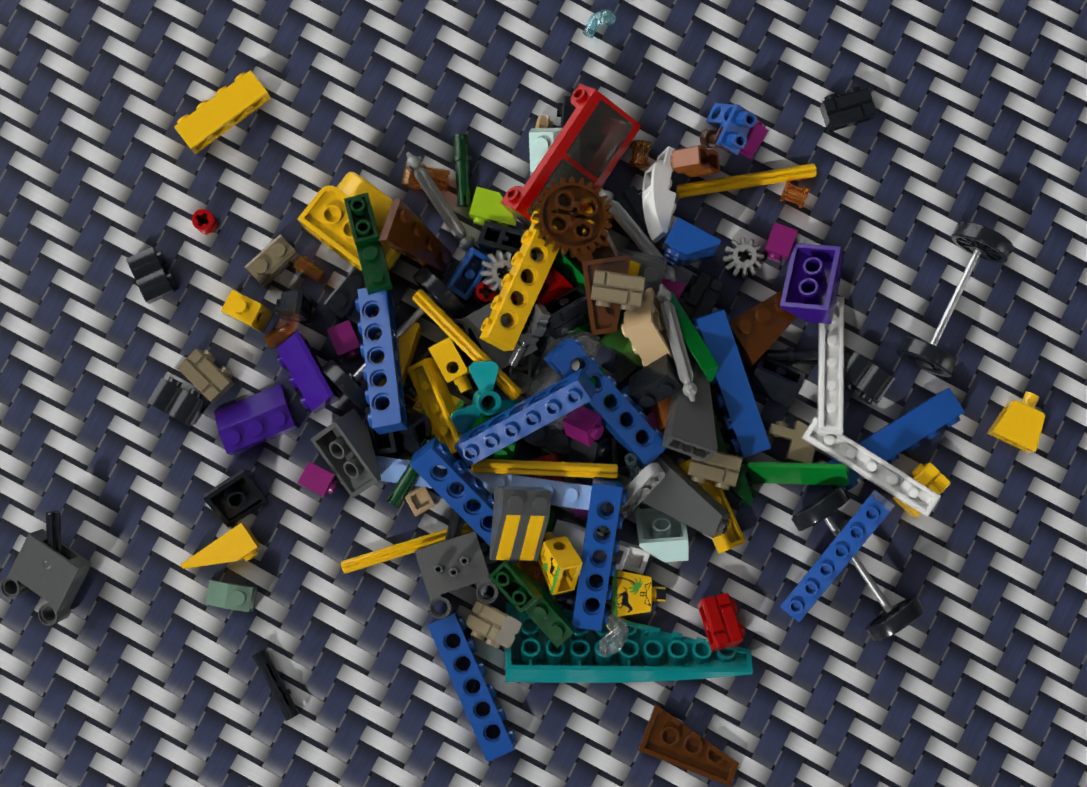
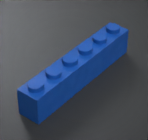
[692,310,771,458]
[825,388,965,491]

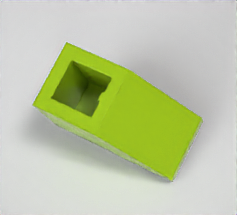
[469,187,517,229]

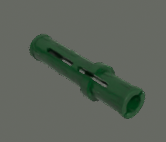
[452,134,472,207]
[386,438,431,508]

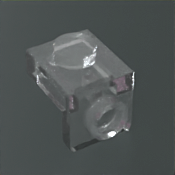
[598,613,629,658]

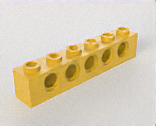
[480,210,573,351]

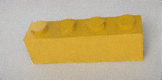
[174,70,271,155]

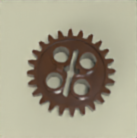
[532,176,613,258]

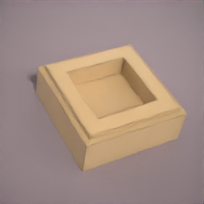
[405,486,437,517]

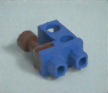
[700,103,757,155]

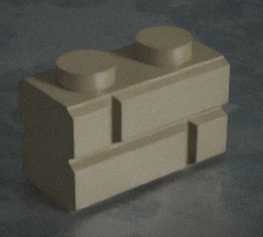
[245,235,300,288]
[591,269,646,311]
[177,348,235,404]
[687,451,743,491]
[465,600,522,649]

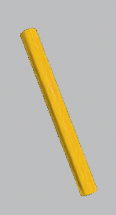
[676,164,817,198]
[412,289,522,401]
[471,459,618,479]
[341,523,475,573]

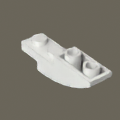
[642,146,676,243]
[553,519,650,574]

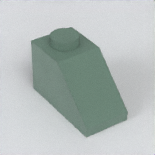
[205,580,258,612]

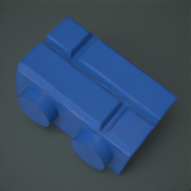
[446,247,490,301]

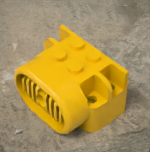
[297,172,402,273]

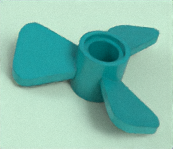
[450,361,522,433]

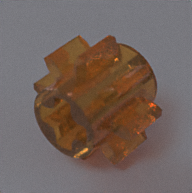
[514,560,544,582]

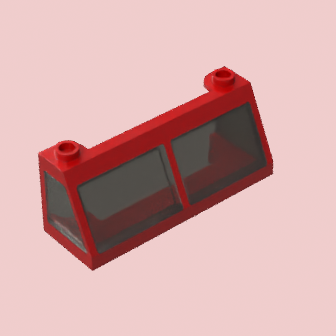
[500,84,641,232]

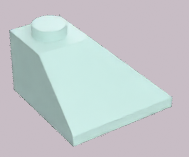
[635,508,689,562]

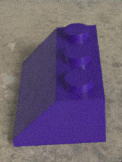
[780,243,844,324]
[277,331,340,413]
[214,384,299,455]

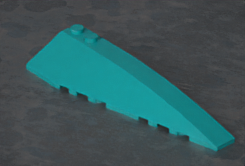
[505,603,753,683]

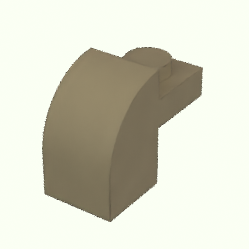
[766,421,816,463]

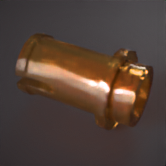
[293,255,325,283]
[263,323,294,349]

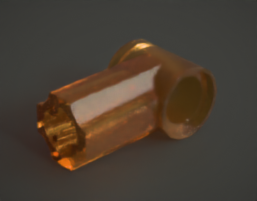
[401,161,451,192]

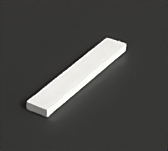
[817,296,844,435]
[802,417,941,517]

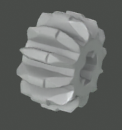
[723,237,764,278]
[480,250,512,291]

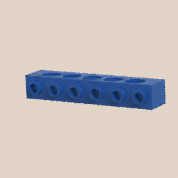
[355,288,408,435]
[544,338,666,466]
[454,368,596,467]
[410,437,516,564]
[572,478,627,631]
[780,490,895,622]
[427,613,517,762]

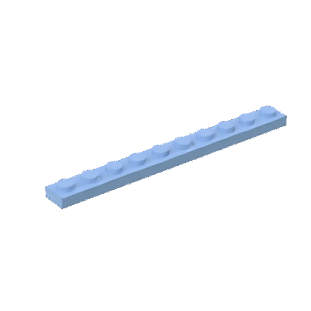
[375,456,608,512]

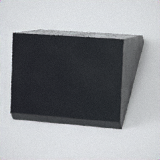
[202,469,269,528]

